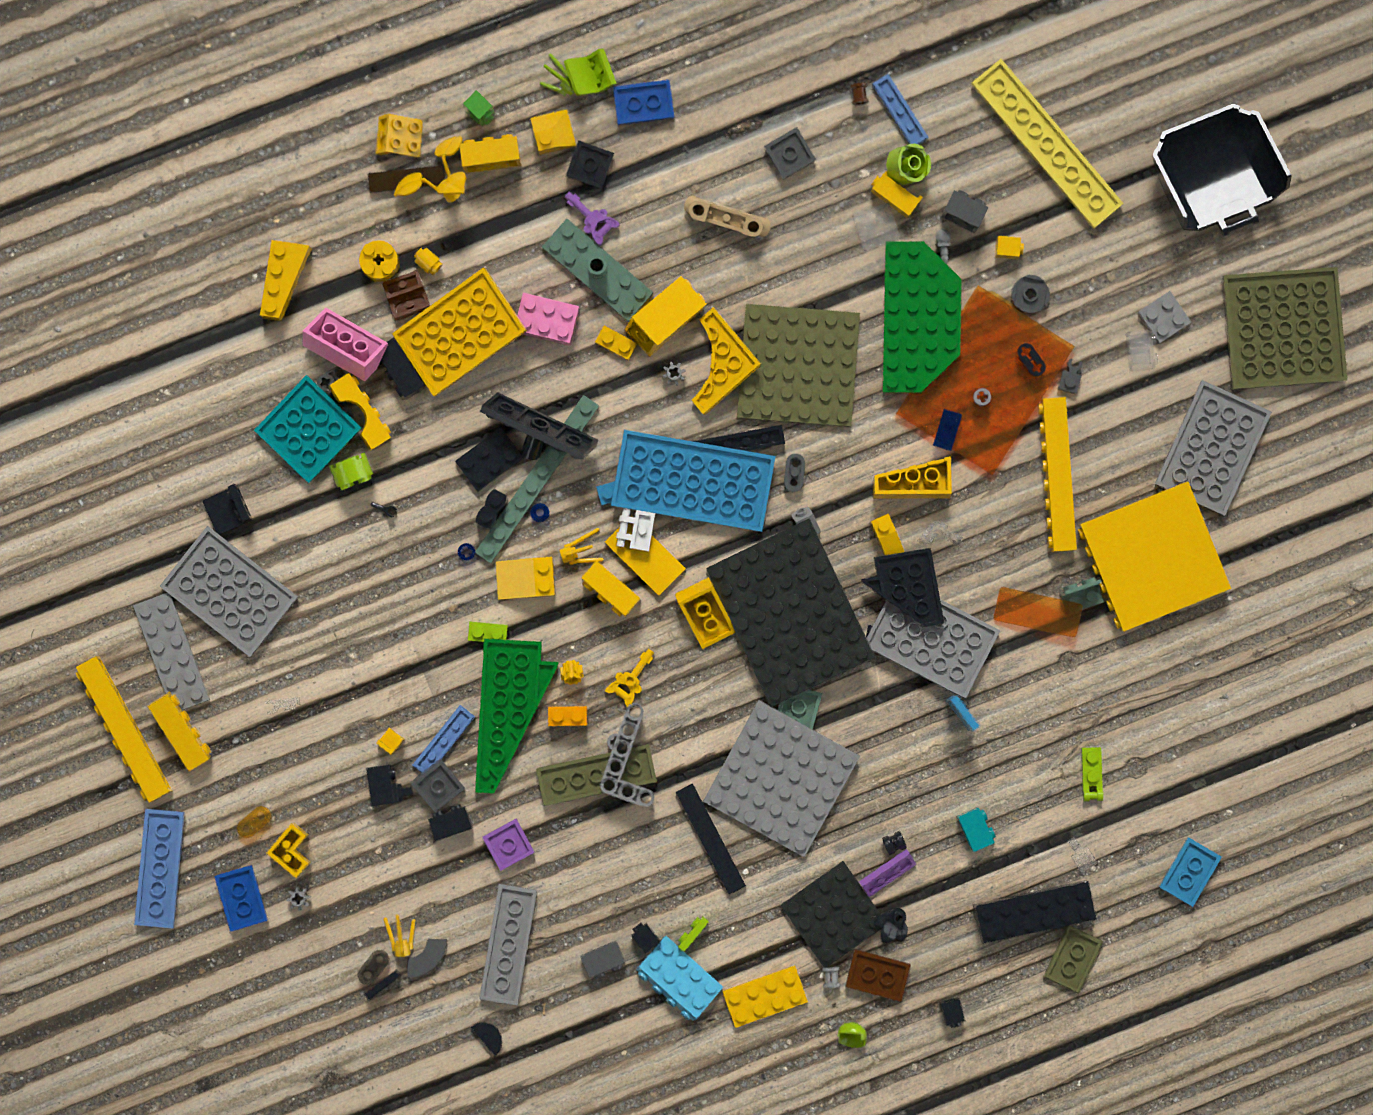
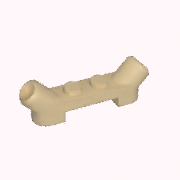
[684,196,771,237]

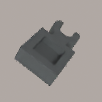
[1058,358,1082,394]

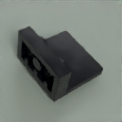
[203,483,253,535]

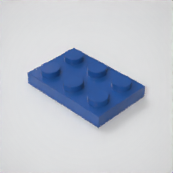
[613,79,675,126]
[214,865,268,932]

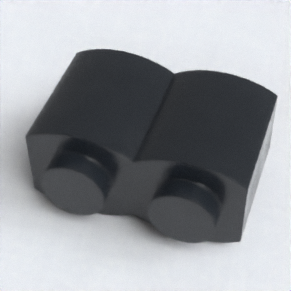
[476,489,508,530]

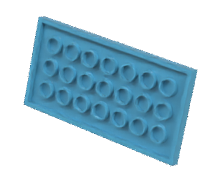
[611,429,776,532]

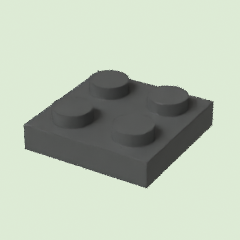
[764,127,816,180]
[410,758,465,812]

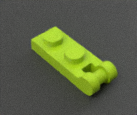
[1081,747,1103,802]

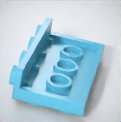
[636,936,723,1021]

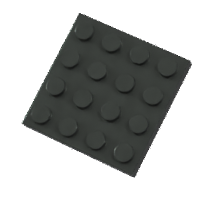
[780,861,882,968]

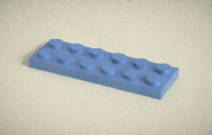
[134,809,185,928]

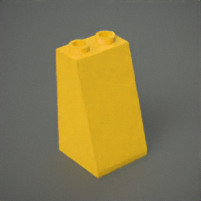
[624,276,706,357]

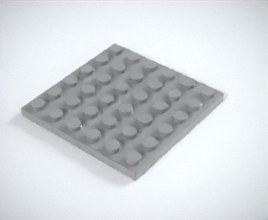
[703,700,860,857]

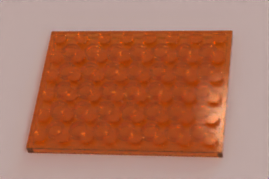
[896,285,1075,475]

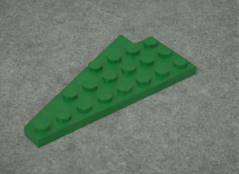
[475,638,559,794]

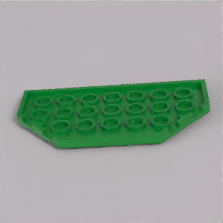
[883,241,962,393]

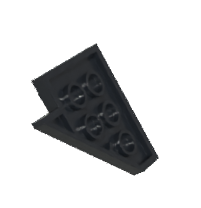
[861,548,944,627]

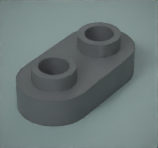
[784,454,805,492]

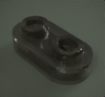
[357,950,389,985]

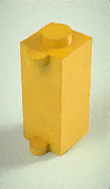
[871,171,923,219]

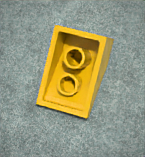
[496,557,556,600]
[675,577,736,649]

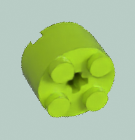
[886,144,931,185]
[329,452,373,490]

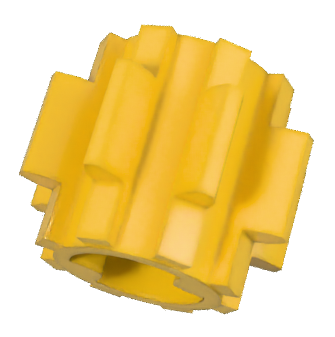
[560,660,584,685]

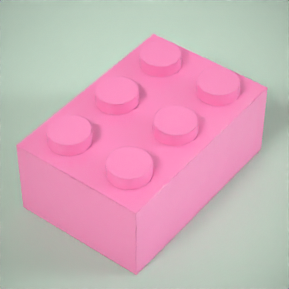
[517,293,580,346]

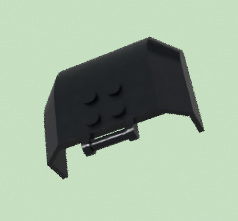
[1153,104,1292,237]

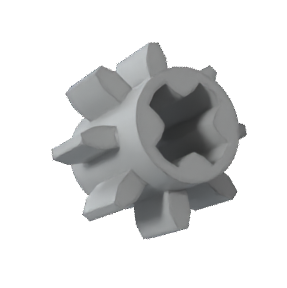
[662,362,686,386]
[286,886,311,911]

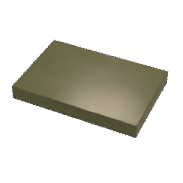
[1043,925,1103,994]

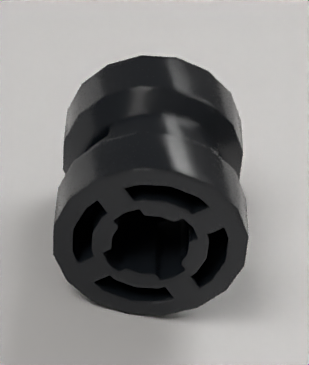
[882,830,907,855]

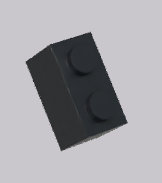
[428,804,473,841]

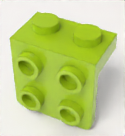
[564,48,617,96]

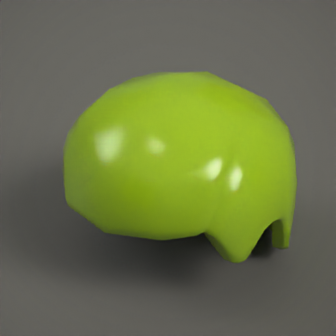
[837,1022,867,1048]

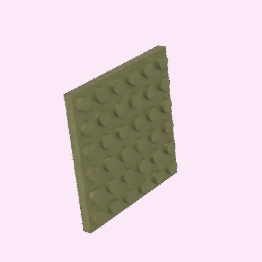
[1222,267,1348,390]
[737,304,860,427]

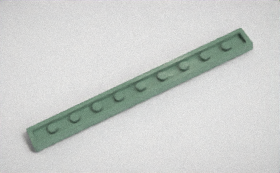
[475,395,599,563]

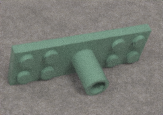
[542,218,653,322]

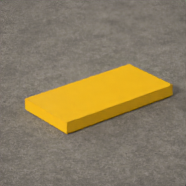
[605,515,686,596]

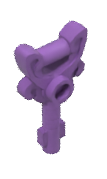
[565,192,620,246]

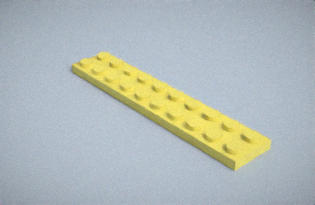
[971,59,1124,229]

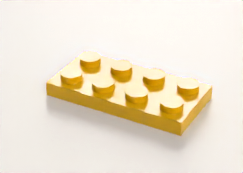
[722,965,808,1028]

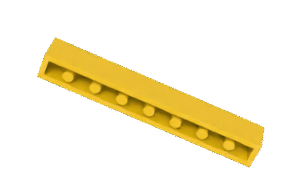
[1038,397,1077,552]
[76,656,173,803]

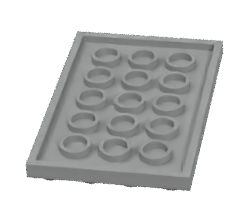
[1154,380,1272,516]
[160,526,298,657]
[867,599,1000,699]

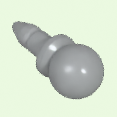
[936,229,951,264]

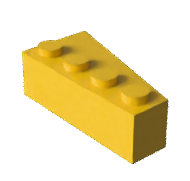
[260,240,312,321]
[873,456,952,499]

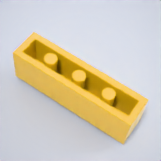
[147,691,211,771]

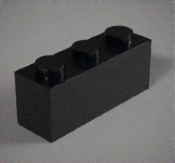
[379,337,426,400]

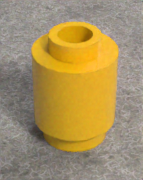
[414,248,443,276]

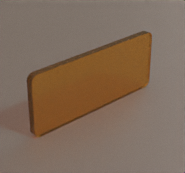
[994,587,1083,637]

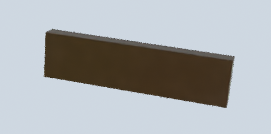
[368,165,445,193]

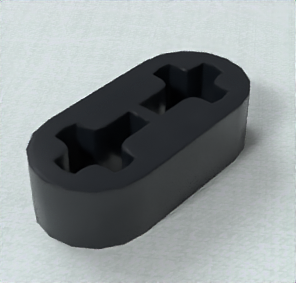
[1017,343,1046,377]

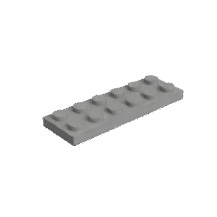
[133,593,210,710]
[479,884,537,1005]

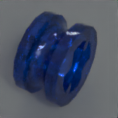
[458,543,475,561]

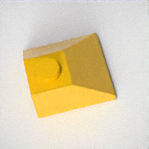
[530,109,576,155]

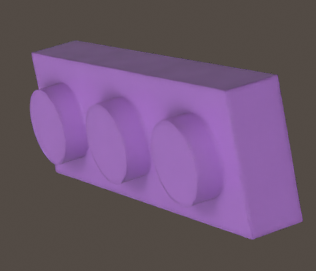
[859,849,917,897]

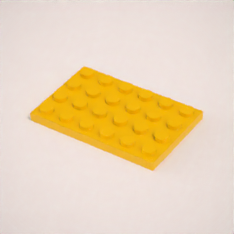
[392,267,527,397]

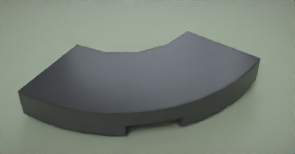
[407,939,447,978]

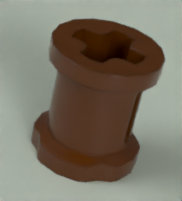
[850,83,869,106]

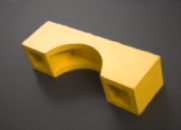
[328,373,391,451]

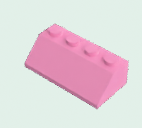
[303,308,388,381]

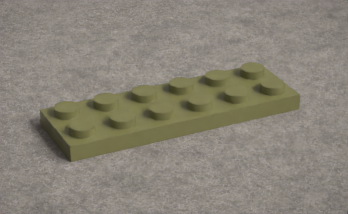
[536,744,657,806]

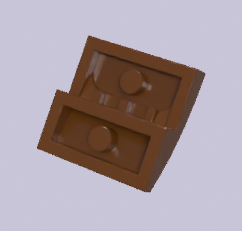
[382,270,430,321]

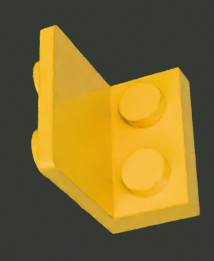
[376,114,423,158]

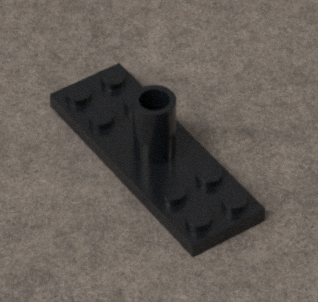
[480,392,599,460]

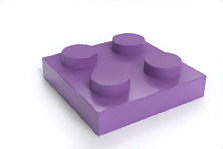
[482,818,534,871]

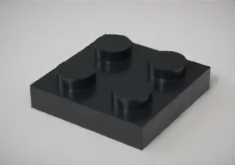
[566,140,614,190]

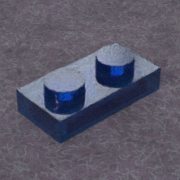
[933,409,962,451]

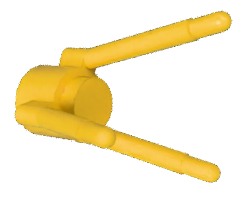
[560,528,604,565]
[384,914,415,957]

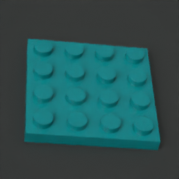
[254,375,362,483]

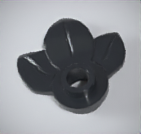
[874,908,908,943]

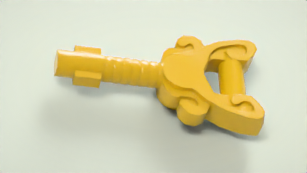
[605,648,654,707]

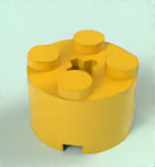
[359,240,400,282]

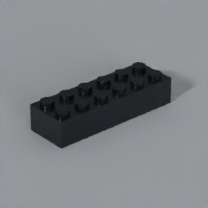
[973,880,1097,944]

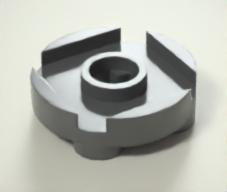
[1011,275,1050,314]

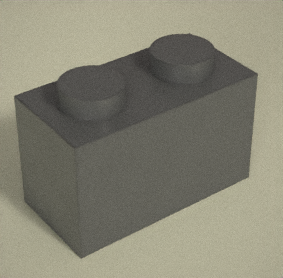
[580,940,625,979]

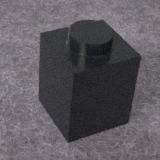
[631,922,661,954]
[939,997,965,1028]

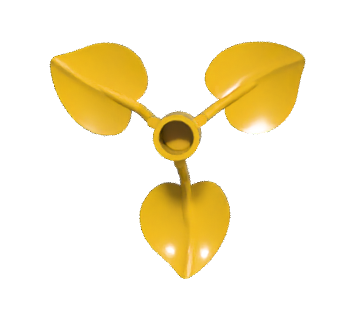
[394,135,466,203]

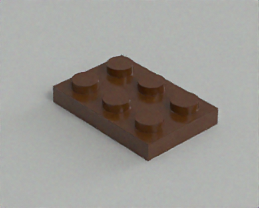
[845,949,911,1002]

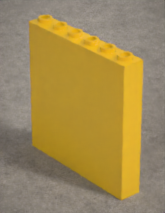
[1077,481,1231,632]

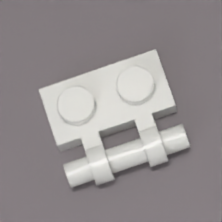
[616,508,655,552]

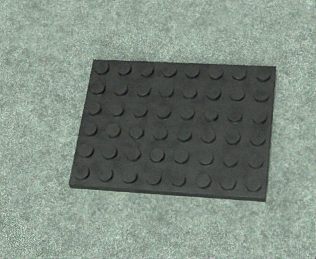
[706,518,876,707]

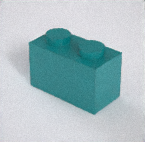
[956,807,996,852]

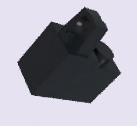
[366,764,413,806]

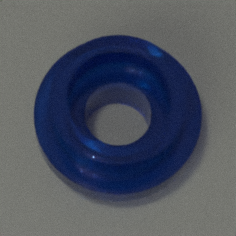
[530,503,550,522]

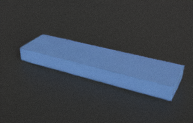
[872,74,929,145]
[412,705,475,773]

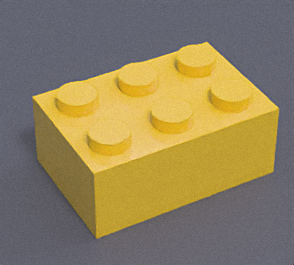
[459,134,521,174]
[581,560,641,617]

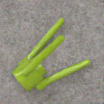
[540,53,574,96]

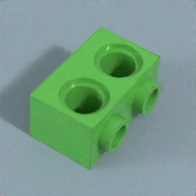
[463,90,495,127]

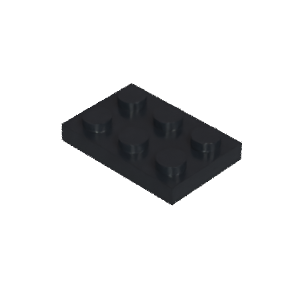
[455,427,524,492]

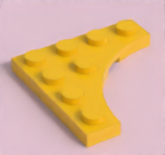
[692,307,762,415]

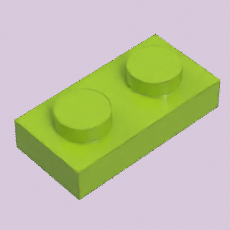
[468,621,508,642]
[678,916,709,951]

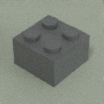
[941,190,989,234]

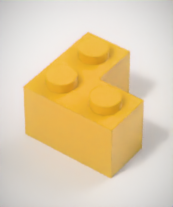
[267,823,311,878]

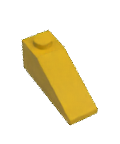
[870,514,905,555]

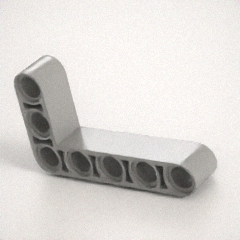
[600,703,654,807]

